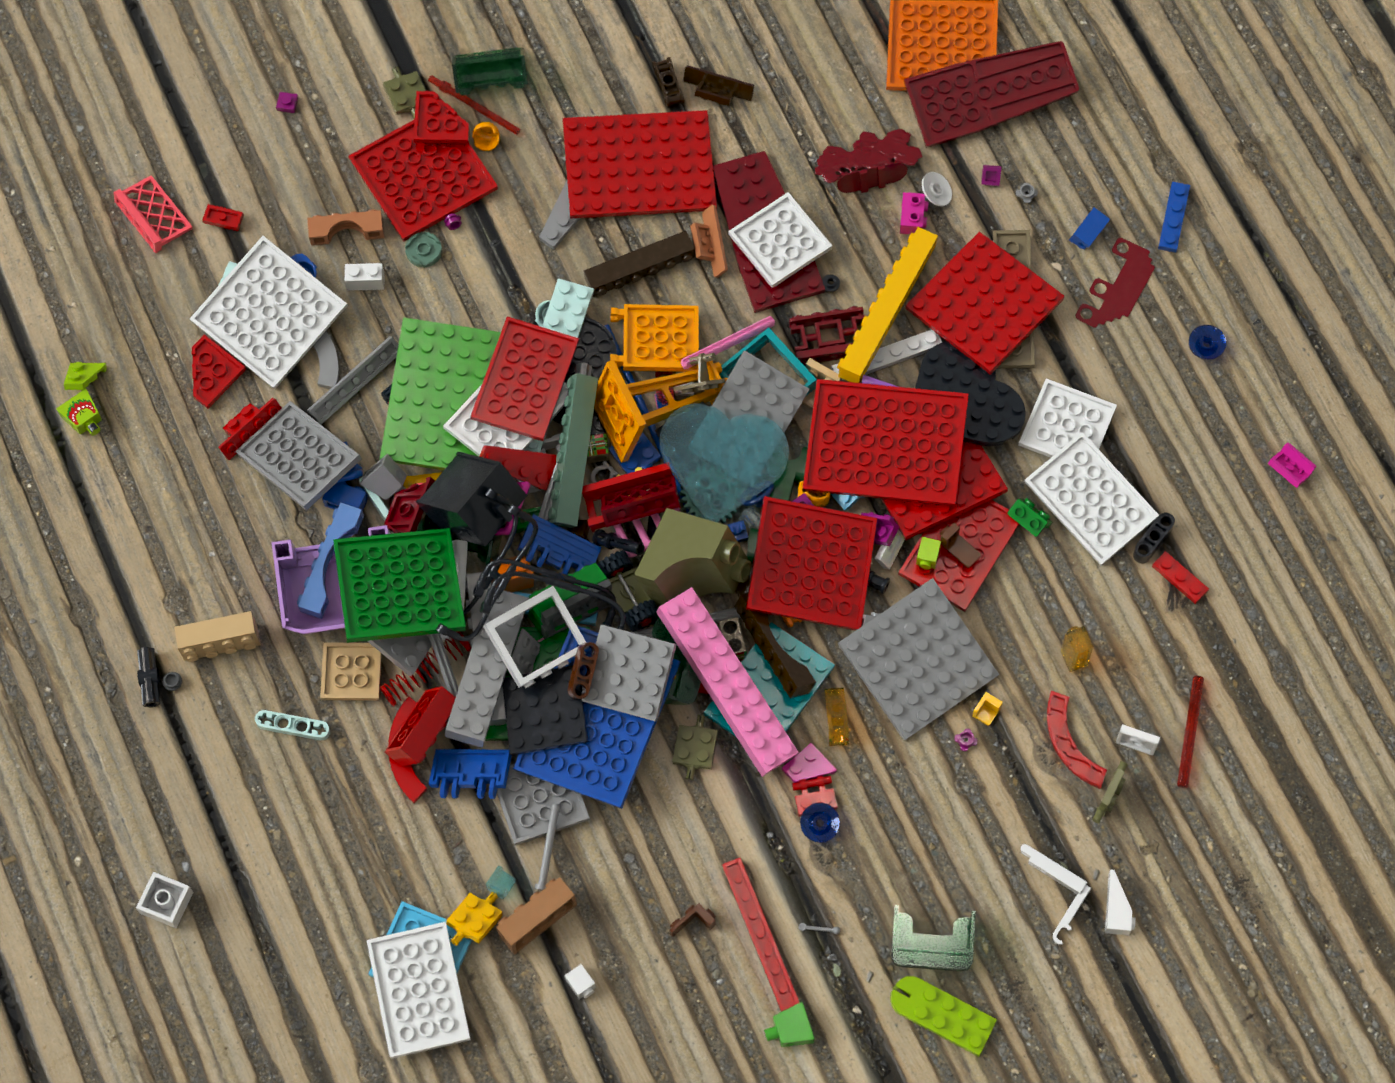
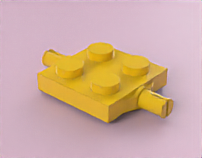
[446,892,503,946]

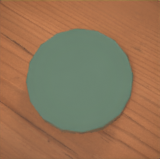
[405,232,442,268]

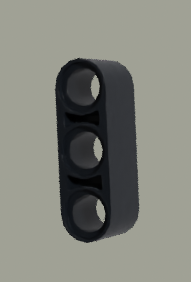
[1133,512,1175,564]

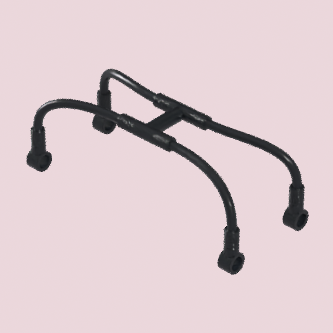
[436,487,538,641]
[473,559,626,630]

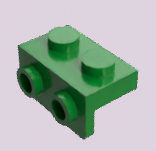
[1007,498,1053,537]

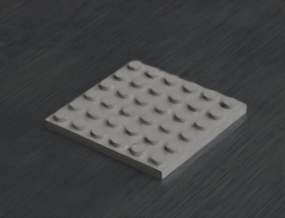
[837,578,999,740]

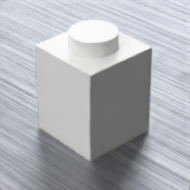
[565,964,596,999]

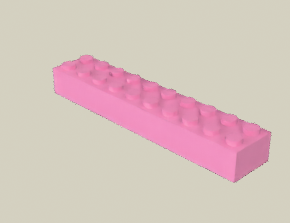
[656,587,799,777]

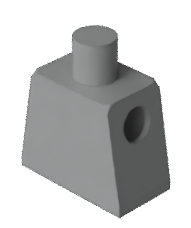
[360,454,407,499]

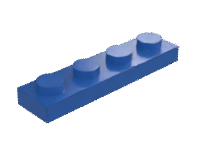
[1158,182,1190,253]

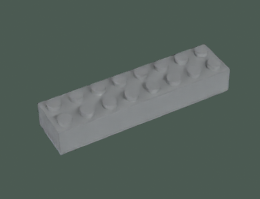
[445,588,529,748]

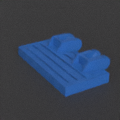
[517,514,601,575]
[429,749,512,799]

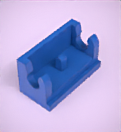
[1069,207,1110,250]

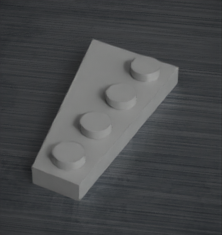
[539,181,580,250]

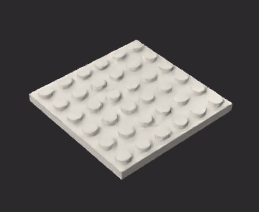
[190,236,348,389]

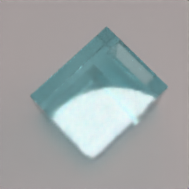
[485,865,516,900]

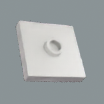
[1116,724,1160,755]

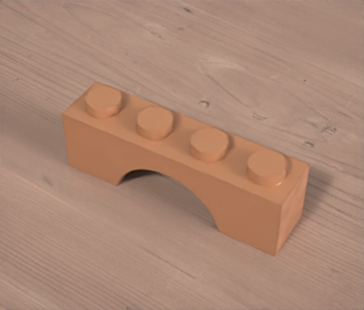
[307,209,384,246]

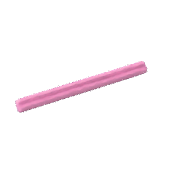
[681,316,775,369]

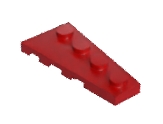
[479,445,557,491]

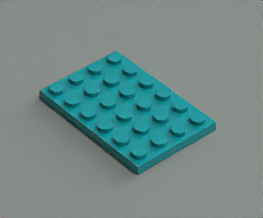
[703,622,835,737]

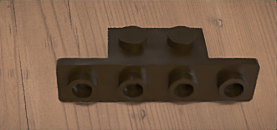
[683,65,755,106]

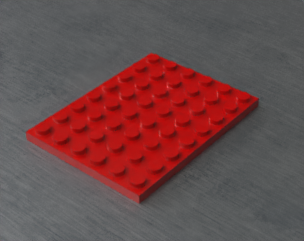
[562,110,717,219]
[803,379,969,506]

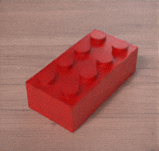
[384,686,456,766]

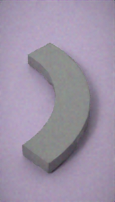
[313,331,339,389]

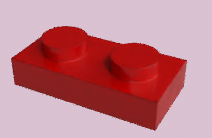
[202,204,244,231]

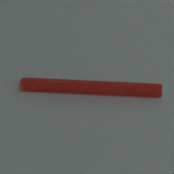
[1177,675,1204,788]

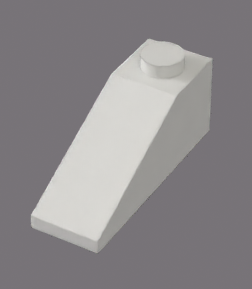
[1105,870,1135,935]

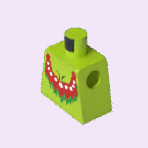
[56,388,102,436]

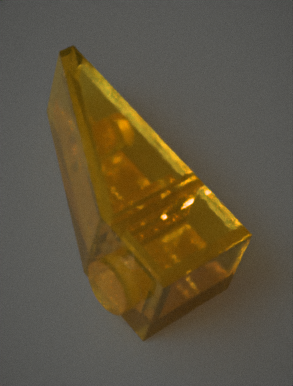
[824,687,849,746]

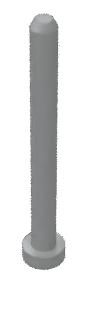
[534,803,559,891]

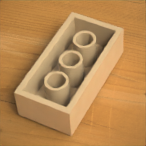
[174,611,261,662]

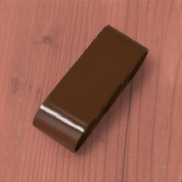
[568,642,599,699]

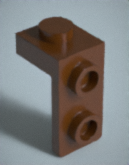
[940,523,981,568]
[670,903,716,937]

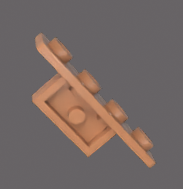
[690,205,728,278]

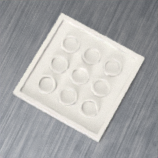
[728,192,832,288]
[1018,379,1117,458]

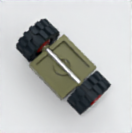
[597,550,659,632]

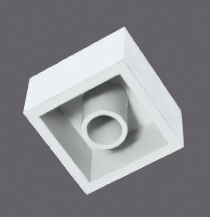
[136,872,193,928]

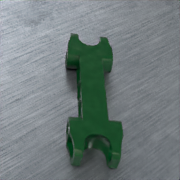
[747,441,808,565]

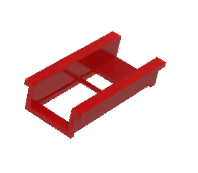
[582,462,681,532]

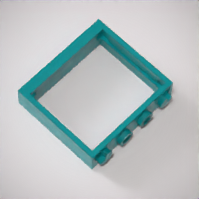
[719,327,817,397]

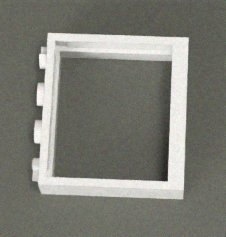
[483,586,589,688]

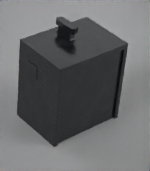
[416,452,527,547]

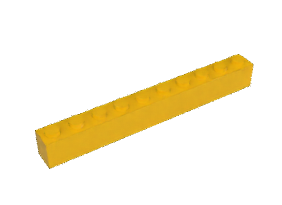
[837,227,938,383]

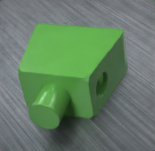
[764,1002,814,1047]

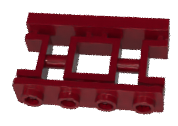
[789,306,864,365]

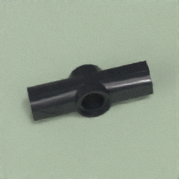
[137,647,160,708]

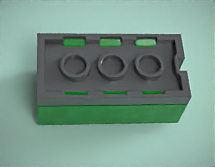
[529,563,612,639]

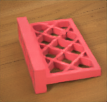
[114,175,192,253]

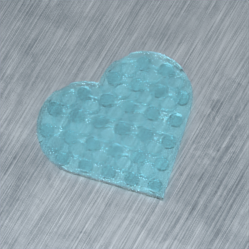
[659,404,789,522]

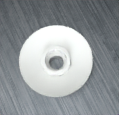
[922,172,952,206]

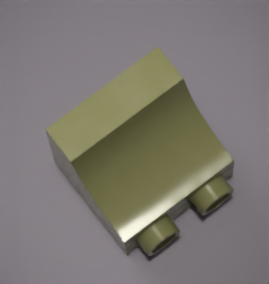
[634,508,751,608]

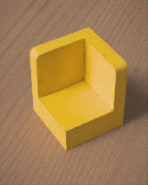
[972,692,1003,726]

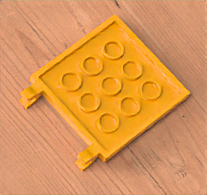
[610,304,699,372]

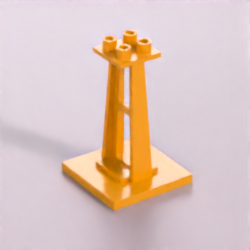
[594,357,727,463]

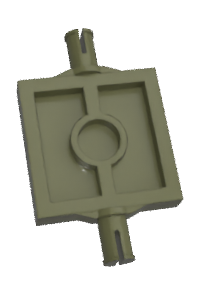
[383,67,426,119]
[672,715,719,780]
[1092,761,1128,824]

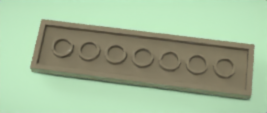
[993,230,1035,369]

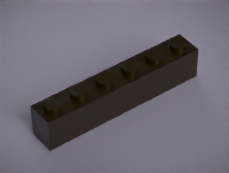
[584,231,695,297]

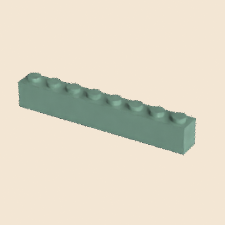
[548,373,598,529]

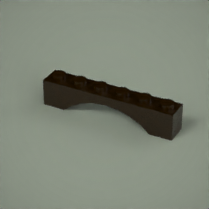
[734,593,816,699]

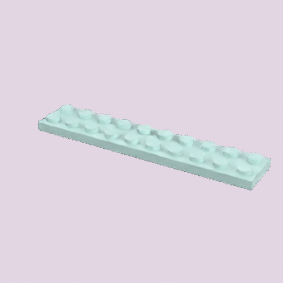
[525,278,594,453]

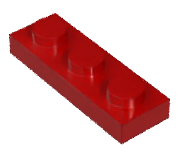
[1152,551,1209,604]

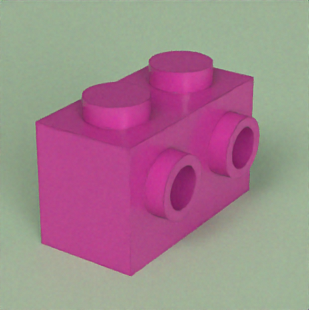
[900,192,928,234]

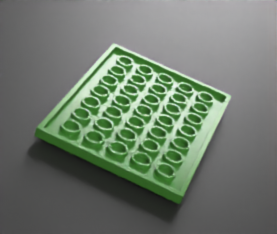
[380,317,501,470]

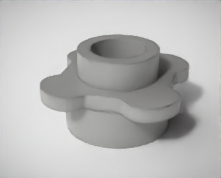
[1016,183,1038,203]

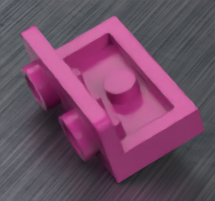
[1268,442,1316,488]

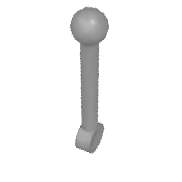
[799,923,841,934]

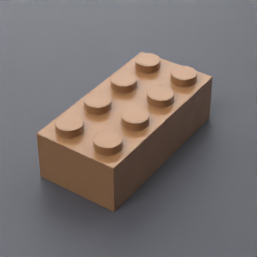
[496,877,577,955]

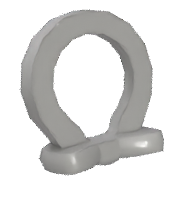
[591,461,618,483]

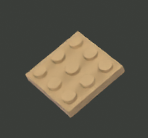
[320,642,382,701]

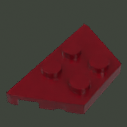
[383,477,435,534]

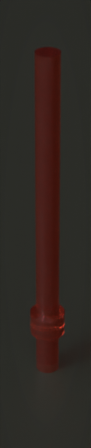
[428,75,520,135]

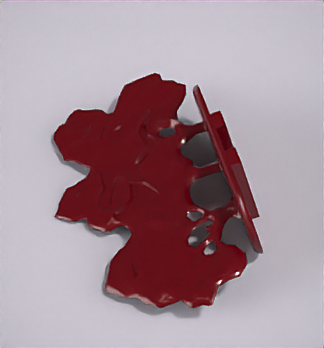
[814,129,923,193]

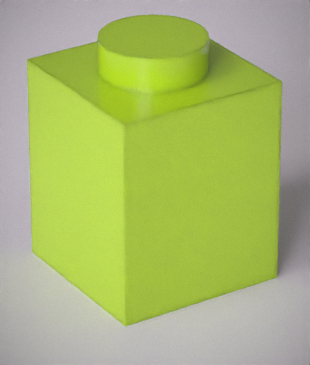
[916,537,941,569]

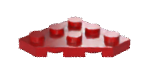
[413,91,469,143]
[192,334,246,409]

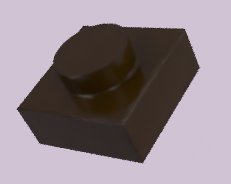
[568,520,590,540]

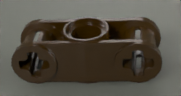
[652,57,685,108]

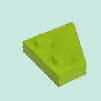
[64,362,107,390]

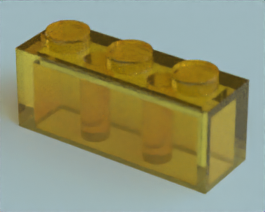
[1061,626,1093,672]

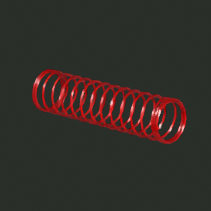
[380,631,472,707]

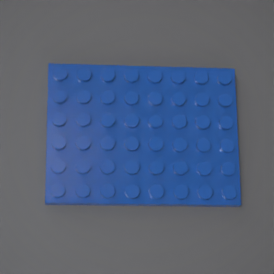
[513,626,680,809]

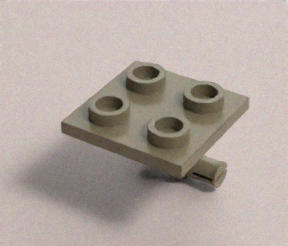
[673,353,725,394]

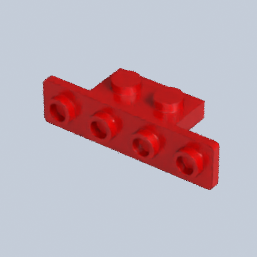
[218,398,282,460]

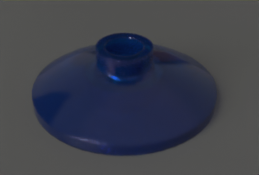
[1188,325,1226,360]
[800,803,840,843]

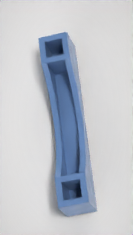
[297,502,364,619]

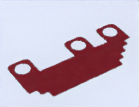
[1075,238,1155,328]

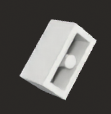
[345,263,385,291]

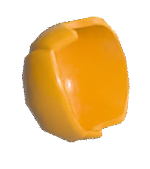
[472,122,500,151]

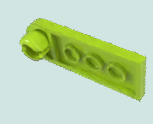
[890,976,997,1057]

